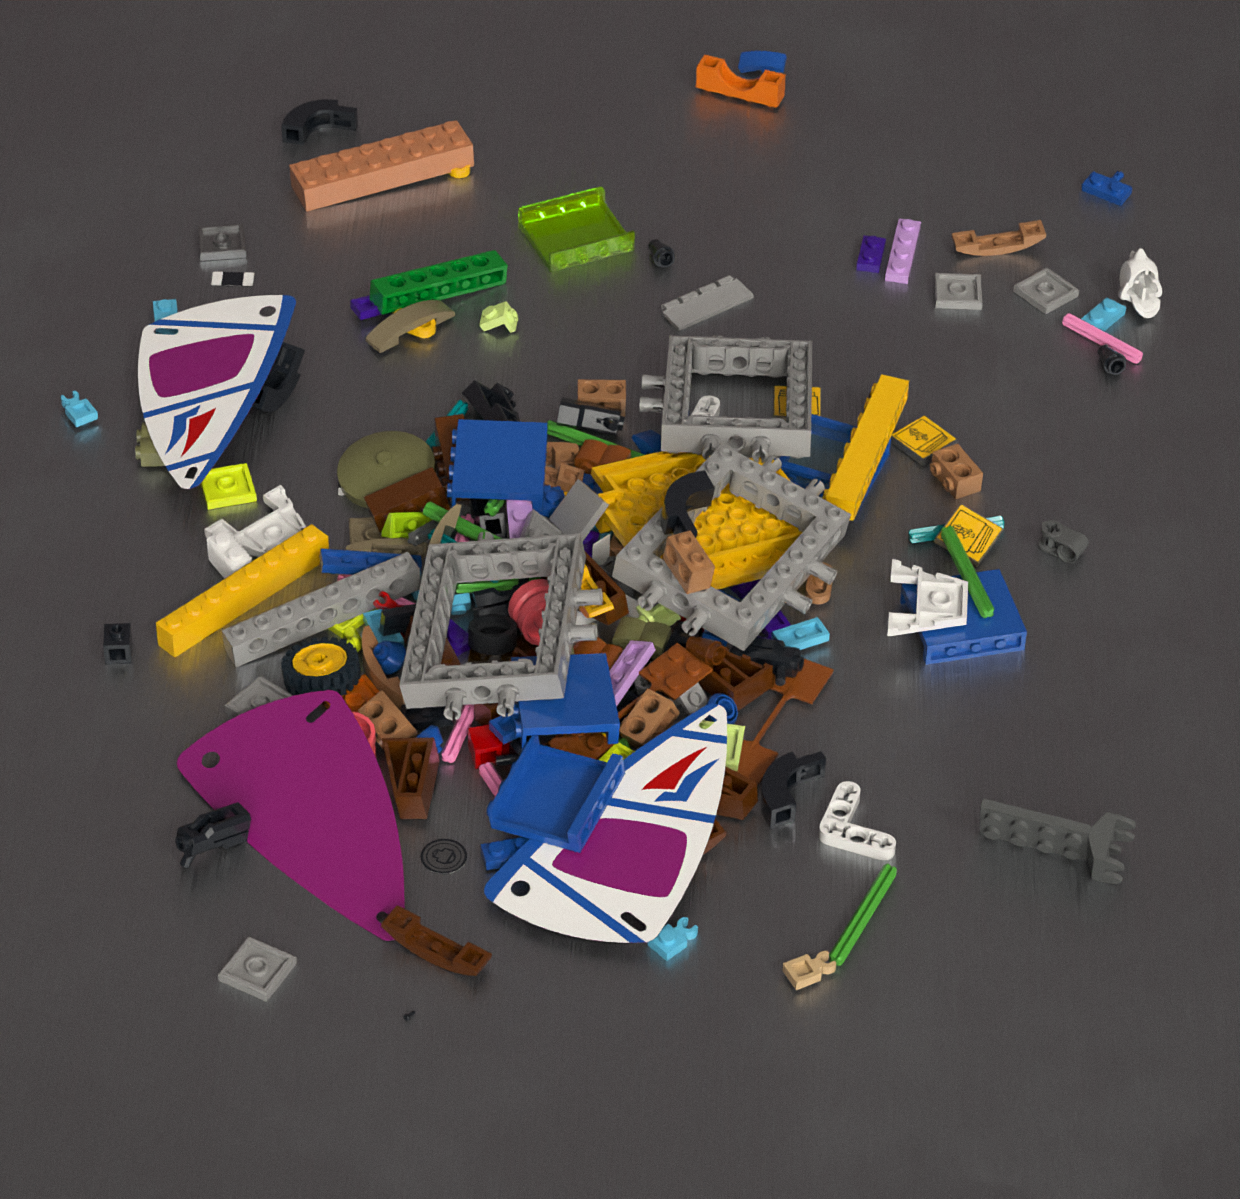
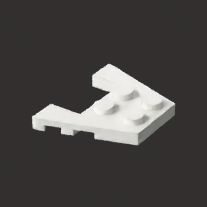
[204,485,306,558]
[887,559,968,636]

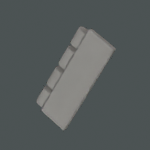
[661,275,754,331]

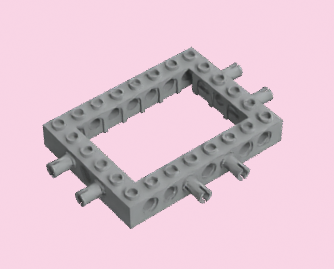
[639,335,812,463]
[612,444,851,651]
[399,528,603,720]

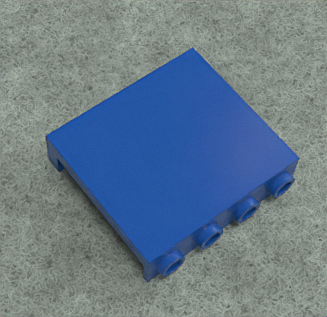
[447,419,548,512]
[900,569,1027,665]
[511,653,620,748]
[487,735,625,853]

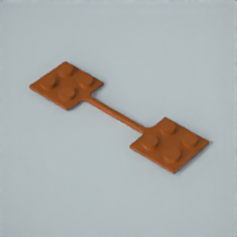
[544,643,713,760]
[736,659,834,787]

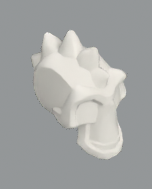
[1117,248,1162,318]

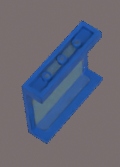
[774,414,892,507]

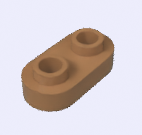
[805,562,833,604]

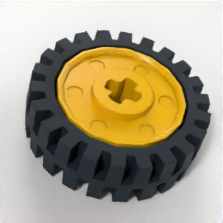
[281,637,361,696]

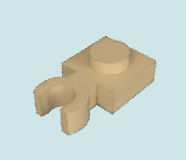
[782,951,836,990]

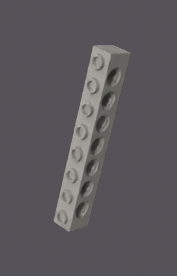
[222,552,421,667]

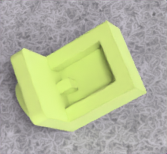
[479,301,518,333]
[636,603,681,627]

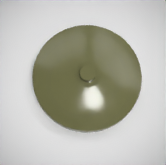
[337,431,436,509]

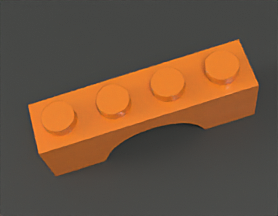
[696,55,786,107]

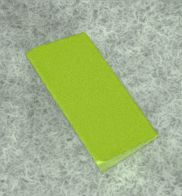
[381,512,433,538]

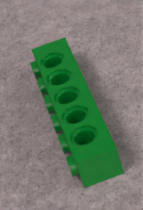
[370,250,508,315]

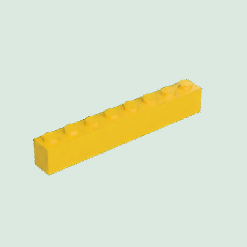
[822,374,909,521]
[156,524,329,658]

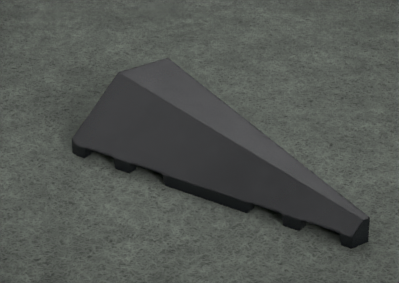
[462,380,520,422]

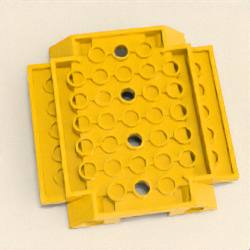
[591,451,802,590]

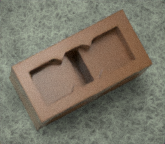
[578,379,626,416]
[930,443,983,500]
[663,530,715,594]
[619,688,680,749]
[358,690,419,750]

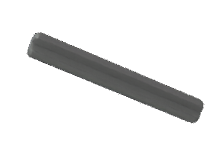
[407,503,471,546]

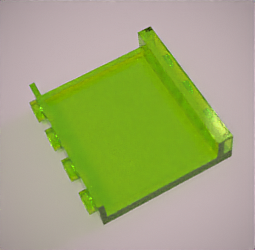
[518,186,635,272]

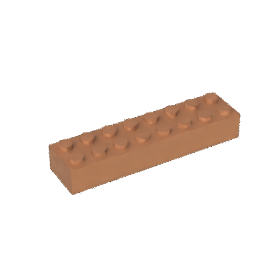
[289,120,474,212]

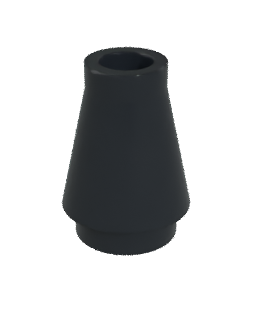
[648,239,675,268]
[1098,344,1126,375]

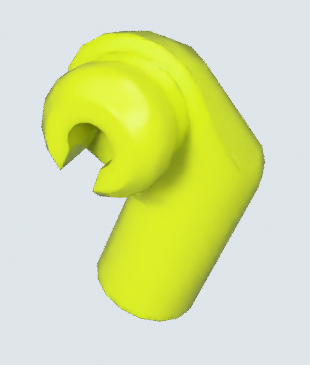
[344,627,362,653]

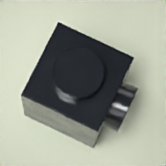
[103,623,133,664]

